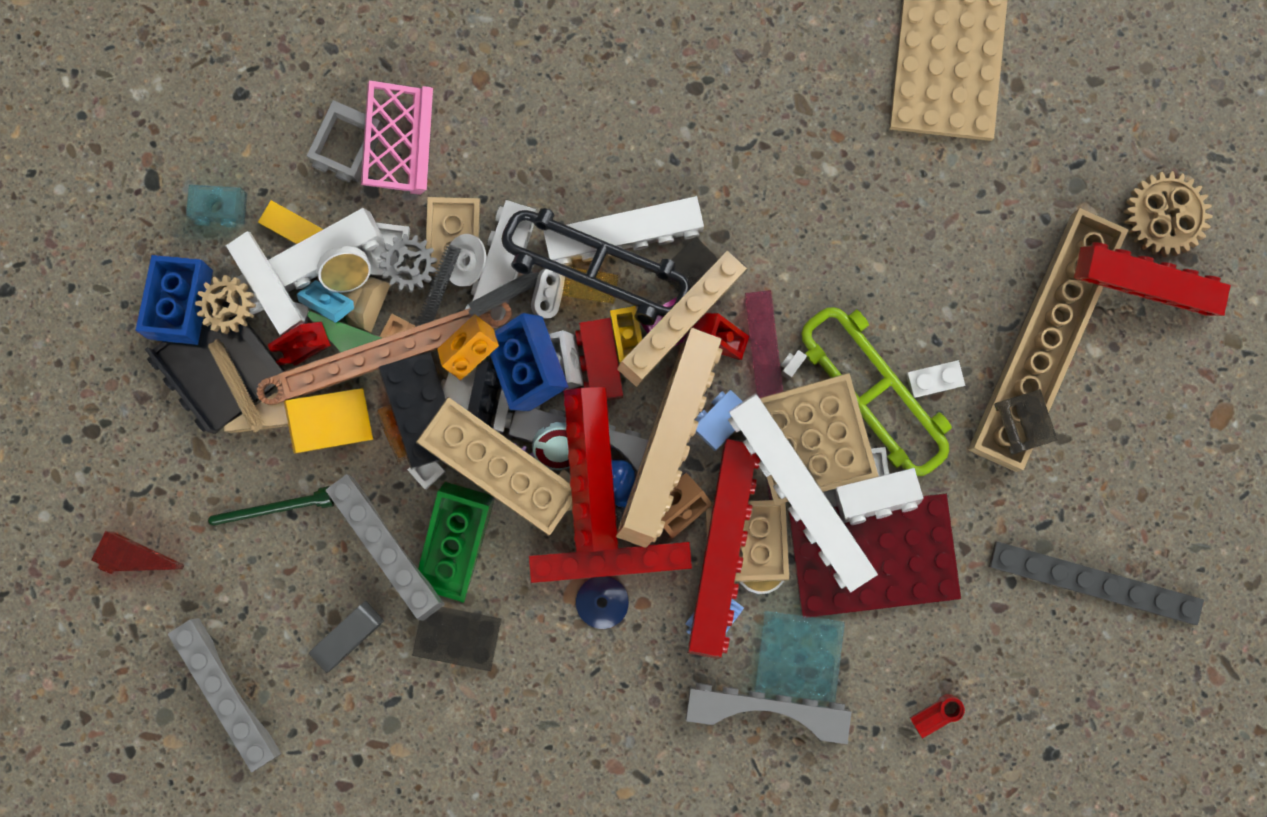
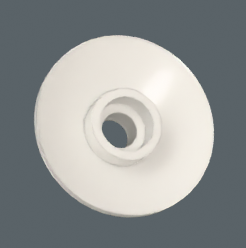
[445,234,486,287]

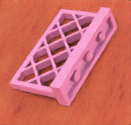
[361,80,433,195]

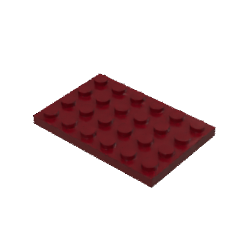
[788,493,961,618]

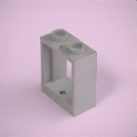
[307,100,384,183]

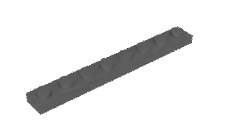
[989,542,1204,625]

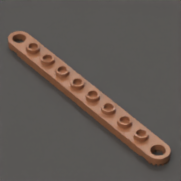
[257,302,512,405]

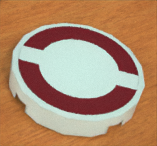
[532,422,570,470]

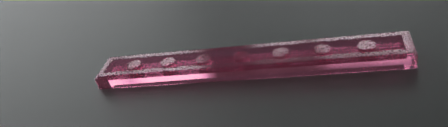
[745,290,783,500]

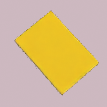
[284,388,373,454]

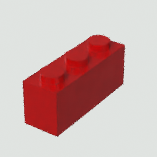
[575,318,623,401]

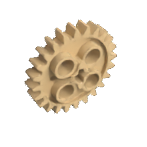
[1124,171,1213,257]

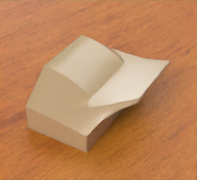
[340,277,390,333]

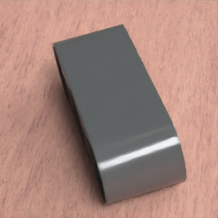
[309,601,384,674]

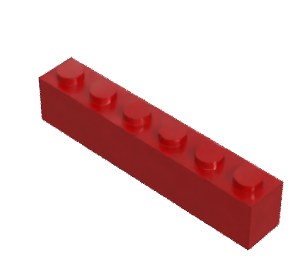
[1074,242,1231,316]
[564,387,618,552]
[529,542,692,583]

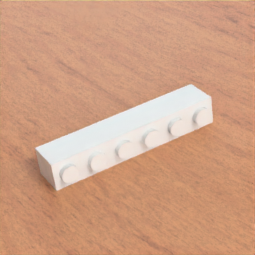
[543,196,704,266]
[231,208,384,314]

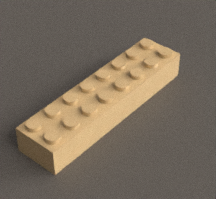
[616,328,723,548]

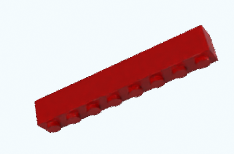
[687,439,760,659]

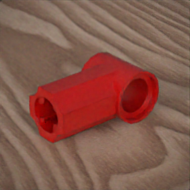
[909,694,965,739]

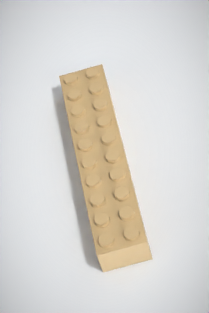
[968,208,1128,472]

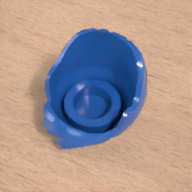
[611,460,636,507]

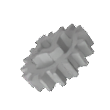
[379,234,437,292]

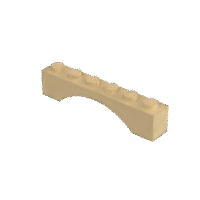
[617,251,747,387]

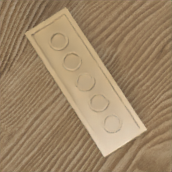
[416,397,572,535]

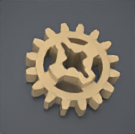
[195,275,256,334]

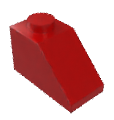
[689,313,750,360]

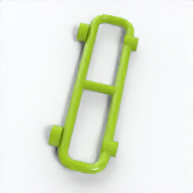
[801,307,952,476]

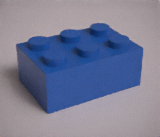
[135,255,213,345]
[490,313,569,411]

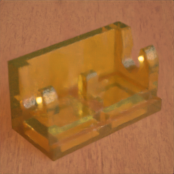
[562,267,620,304]

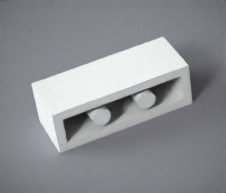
[834,468,924,525]

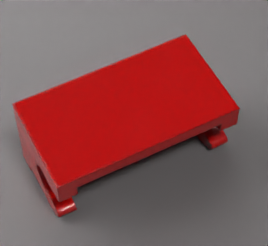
[268,322,331,366]

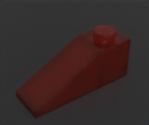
[91,531,184,574]

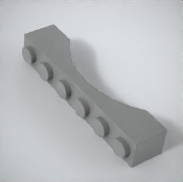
[509,406,648,472]
[326,474,445,621]
[168,618,282,772]
[686,683,852,744]

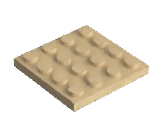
[760,373,879,505]

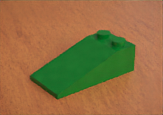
[418,482,495,603]

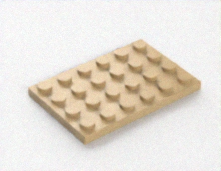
[889,0,1007,141]

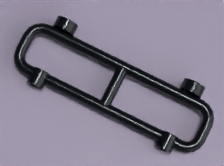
[501,208,691,326]

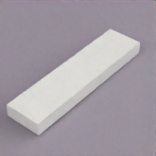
[226,231,304,335]

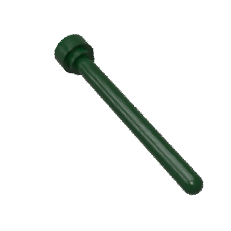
[208,486,334,526]

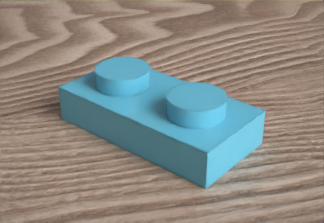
[297,280,354,323]

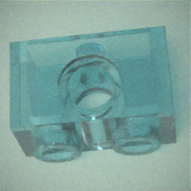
[186,185,247,227]

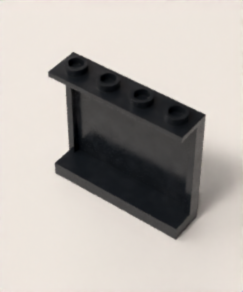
[145,291,286,434]

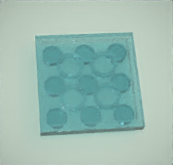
[754,611,845,702]

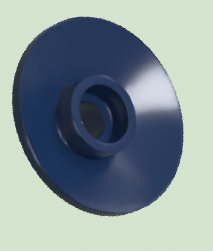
[576,576,629,629]

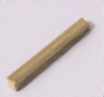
[208,339,265,432]

